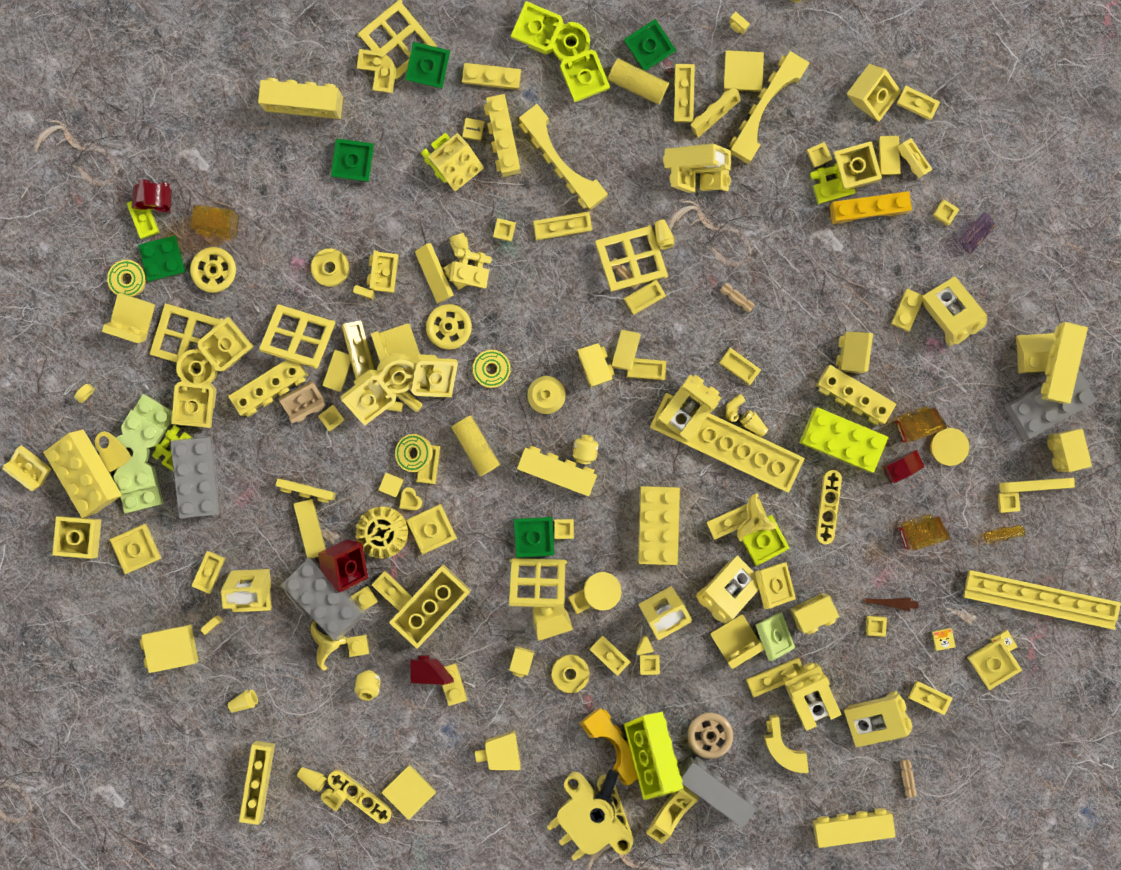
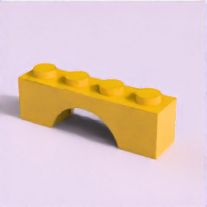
[829,191,912,224]
[579,708,638,786]

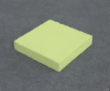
[756,612,795,661]

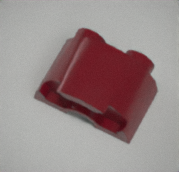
[132,179,172,214]

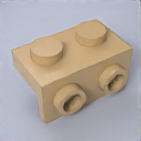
[279,381,325,423]

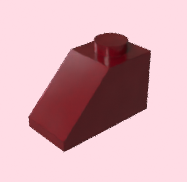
[882,450,925,484]
[410,655,454,685]

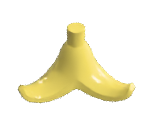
[737,493,776,542]
[310,620,347,671]

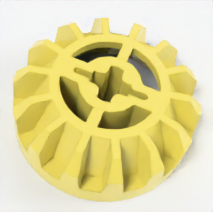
[356,506,409,559]

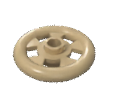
[687,713,733,759]

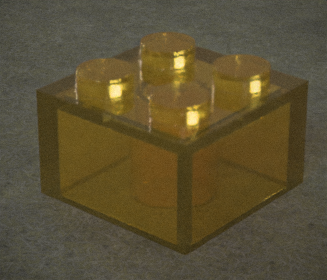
[190,205,240,241]

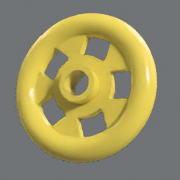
[190,247,236,293]
[426,304,472,350]

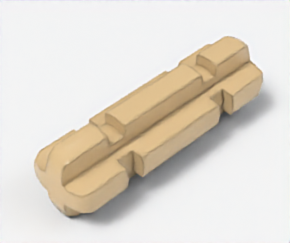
[612,258,640,290]
[720,283,755,312]
[900,759,917,798]

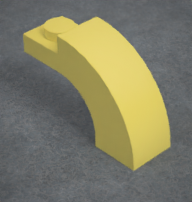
[763,714,809,773]
[646,785,699,845]

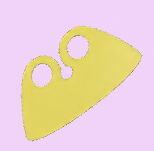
[95,431,131,472]

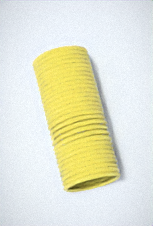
[608,58,669,105]
[451,415,500,477]

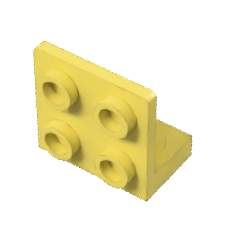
[428,133,484,191]
[102,293,155,343]
[371,323,420,362]
[710,614,764,669]

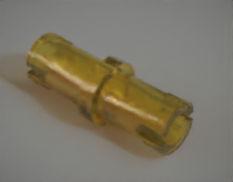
[984,524,1025,543]

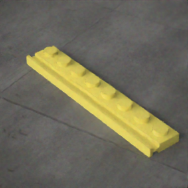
[963,570,1121,630]

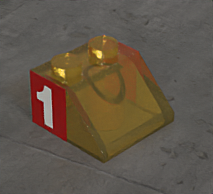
[895,405,948,443]
[898,513,951,551]

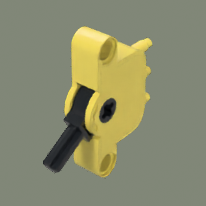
[547,769,634,861]

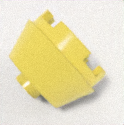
[527,376,566,414]

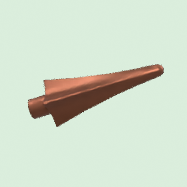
[864,597,918,612]

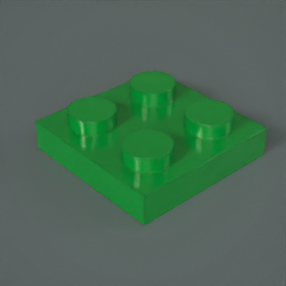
[623,19,676,72]
[405,42,451,89]
[331,138,375,183]
[138,235,186,282]
[514,517,554,557]

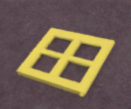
[357,0,437,80]
[595,225,668,292]
[150,303,223,370]
[259,304,335,369]
[509,558,567,607]

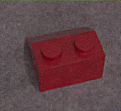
[318,540,368,593]

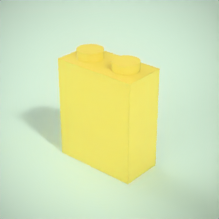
[140,624,199,673]

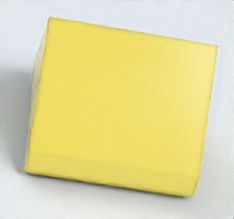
[635,635,654,655]

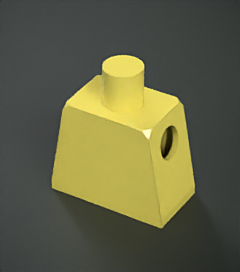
[532,607,573,641]
[475,730,521,770]

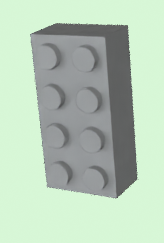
[1004,369,1097,439]
[171,436,220,518]
[282,557,366,640]
[679,756,756,828]

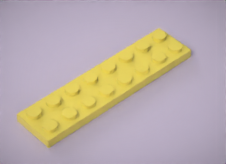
[649,393,805,493]

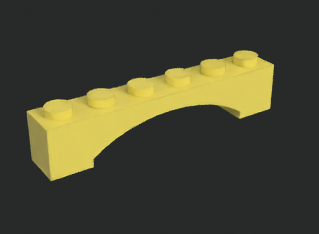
[729,51,809,165]
[519,104,608,211]

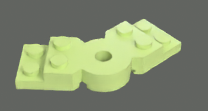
[113,394,172,513]

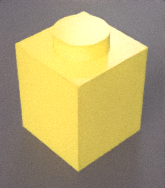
[509,646,534,677]

